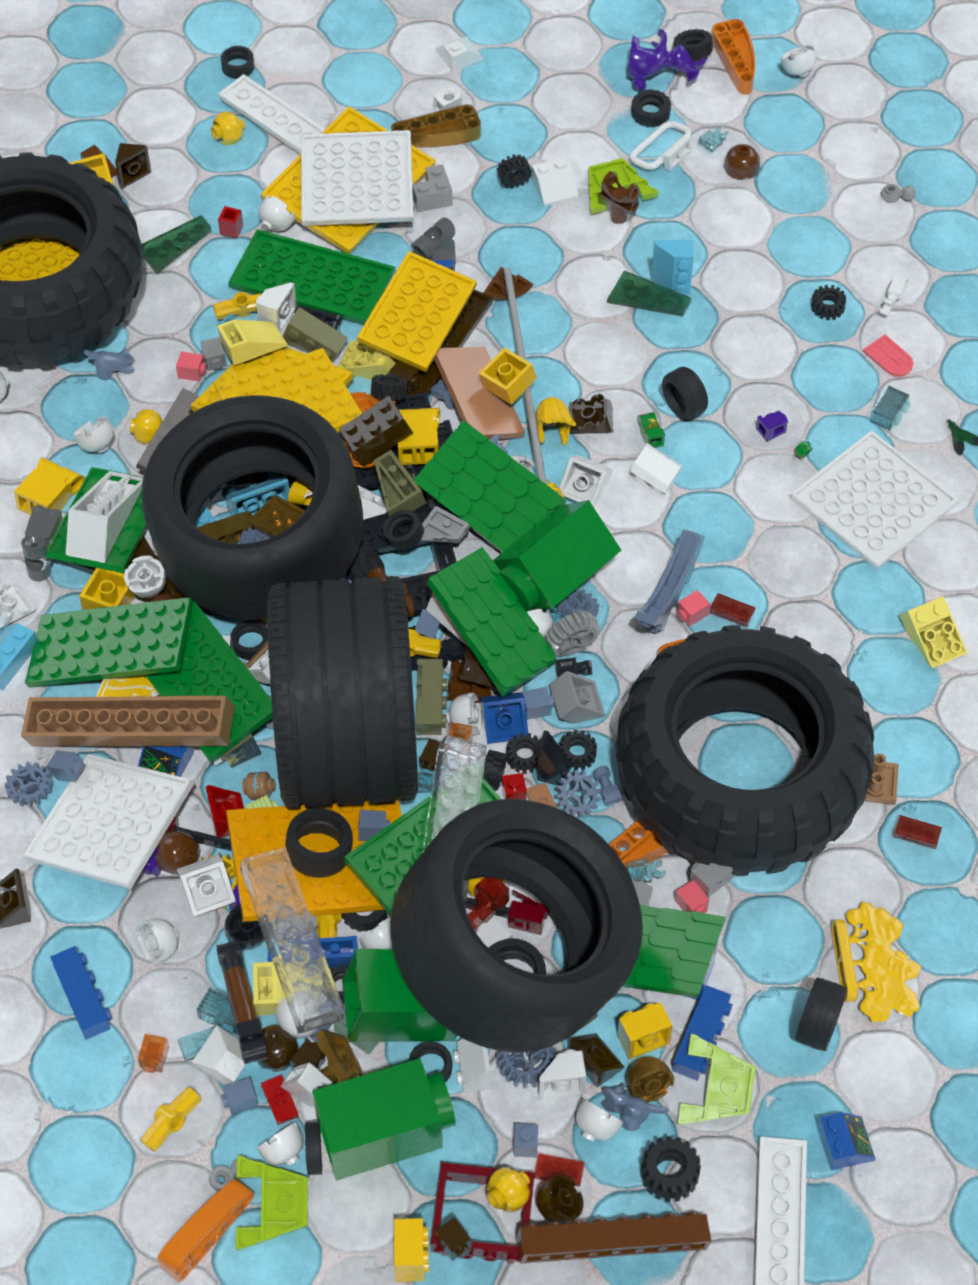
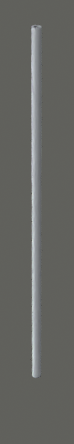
[503,268,547,484]

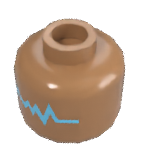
[242,772,275,800]

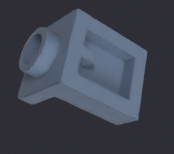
[431,379,455,409]

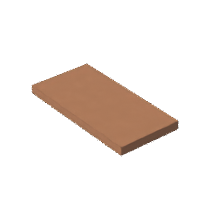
[434,346,525,440]

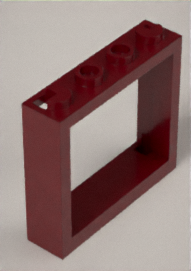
[431,1162,535,1264]

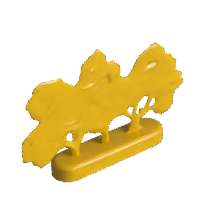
[831,901,922,1022]

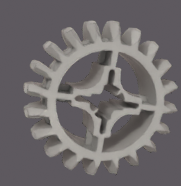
[545,610,600,658]

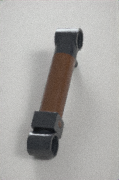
[216,941,267,1064]

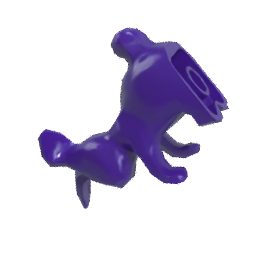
[627,29,707,91]

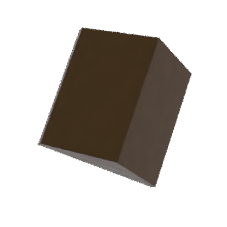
[115,143,151,189]
[0,869,31,929]
[569,1033,625,1088]

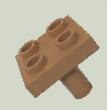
[865,754,899,805]

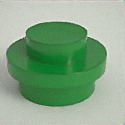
[794,441,813,459]

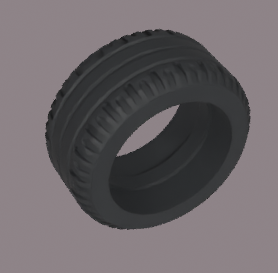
[662,366,708,420]

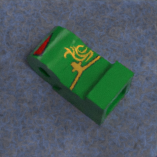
[638,412,665,448]

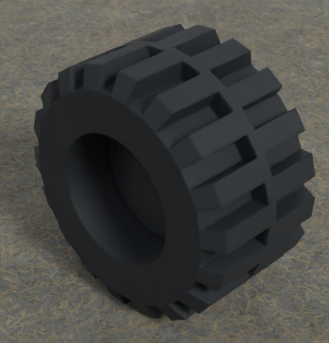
[641,1136,701,1202]

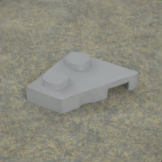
[420,506,470,543]

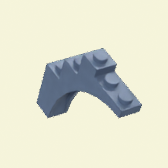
[635,529,705,633]

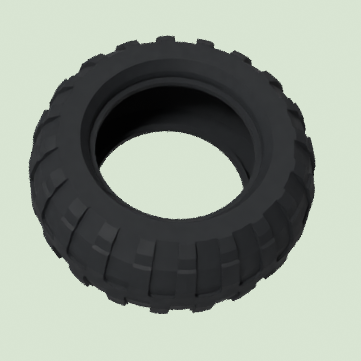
[0,152,142,367]
[615,625,875,876]

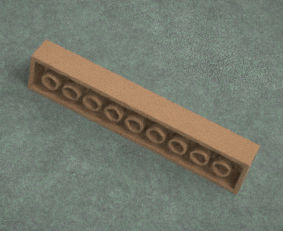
[21,696,235,746]

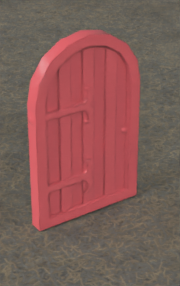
[863,334,913,377]

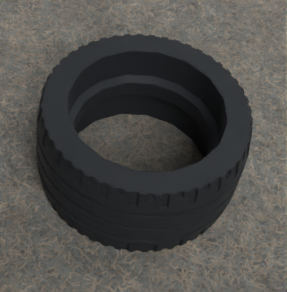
[285,808,353,878]
[489,938,546,975]
[795,977,848,1051]

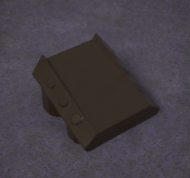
[569,394,614,433]

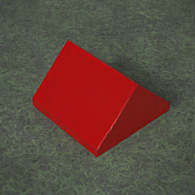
[205,785,244,837]

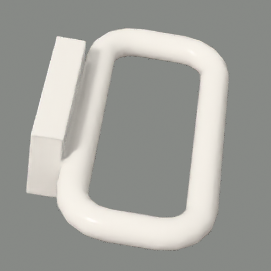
[629,121,692,171]

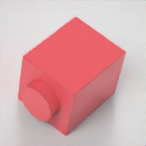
[176,351,207,382]
[677,590,710,627]
[675,880,709,913]

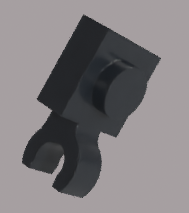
[555,657,593,677]

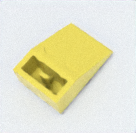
[217,319,287,365]
[338,340,398,380]
[899,596,968,668]
[253,962,323,1016]

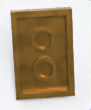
[248,494,305,537]
[315,1030,365,1083]

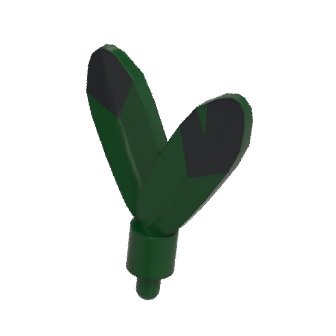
[947,419,978,455]

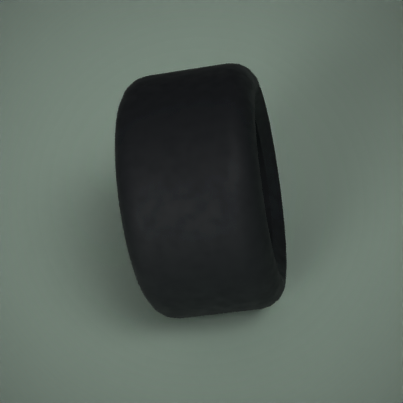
[142,395,364,619]
[390,799,643,1052]

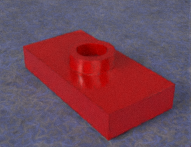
[260,1075,299,1126]

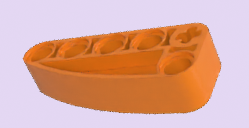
[711,19,755,95]
[609,821,669,870]
[157,1179,254,1283]

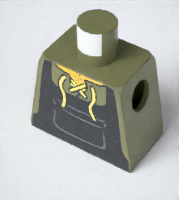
[213,734,262,768]

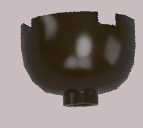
[257,1024,299,1072]
[536,1174,584,1224]

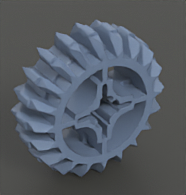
[496,1046,557,1089]

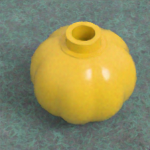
[211,111,245,145]
[130,409,162,445]
[487,1167,530,1212]

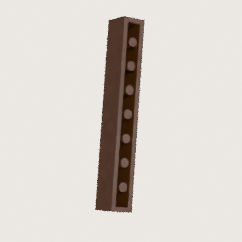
[517,1212,712,1264]

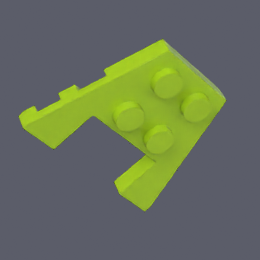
[588,158,658,214]
[677,1034,756,1125]
[235,1156,308,1251]

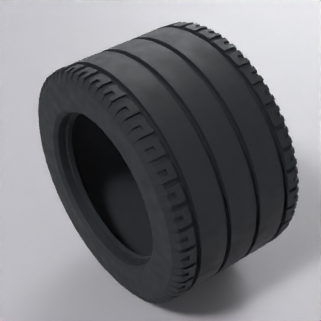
[267,576,418,809]

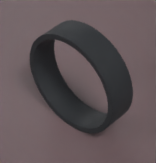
[305,1122,322,1175]

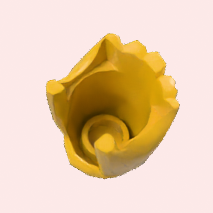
[536,397,576,445]

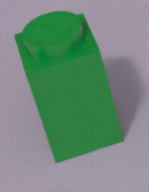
[493,500,622,612]
[342,949,457,1042]
[312,1058,456,1181]

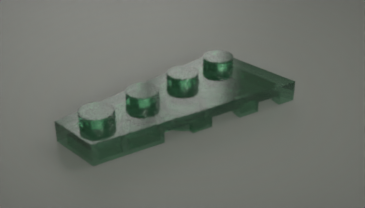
[141,215,211,274]
[607,270,692,316]

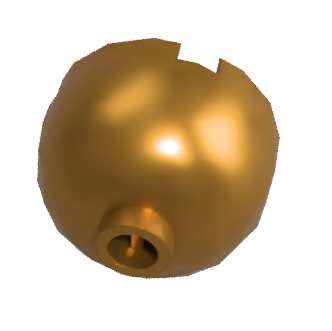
[627,1057,674,1103]

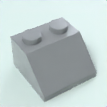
[549,671,605,723]

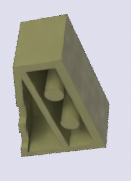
[283,307,348,363]
[374,450,426,516]
[416,659,447,735]

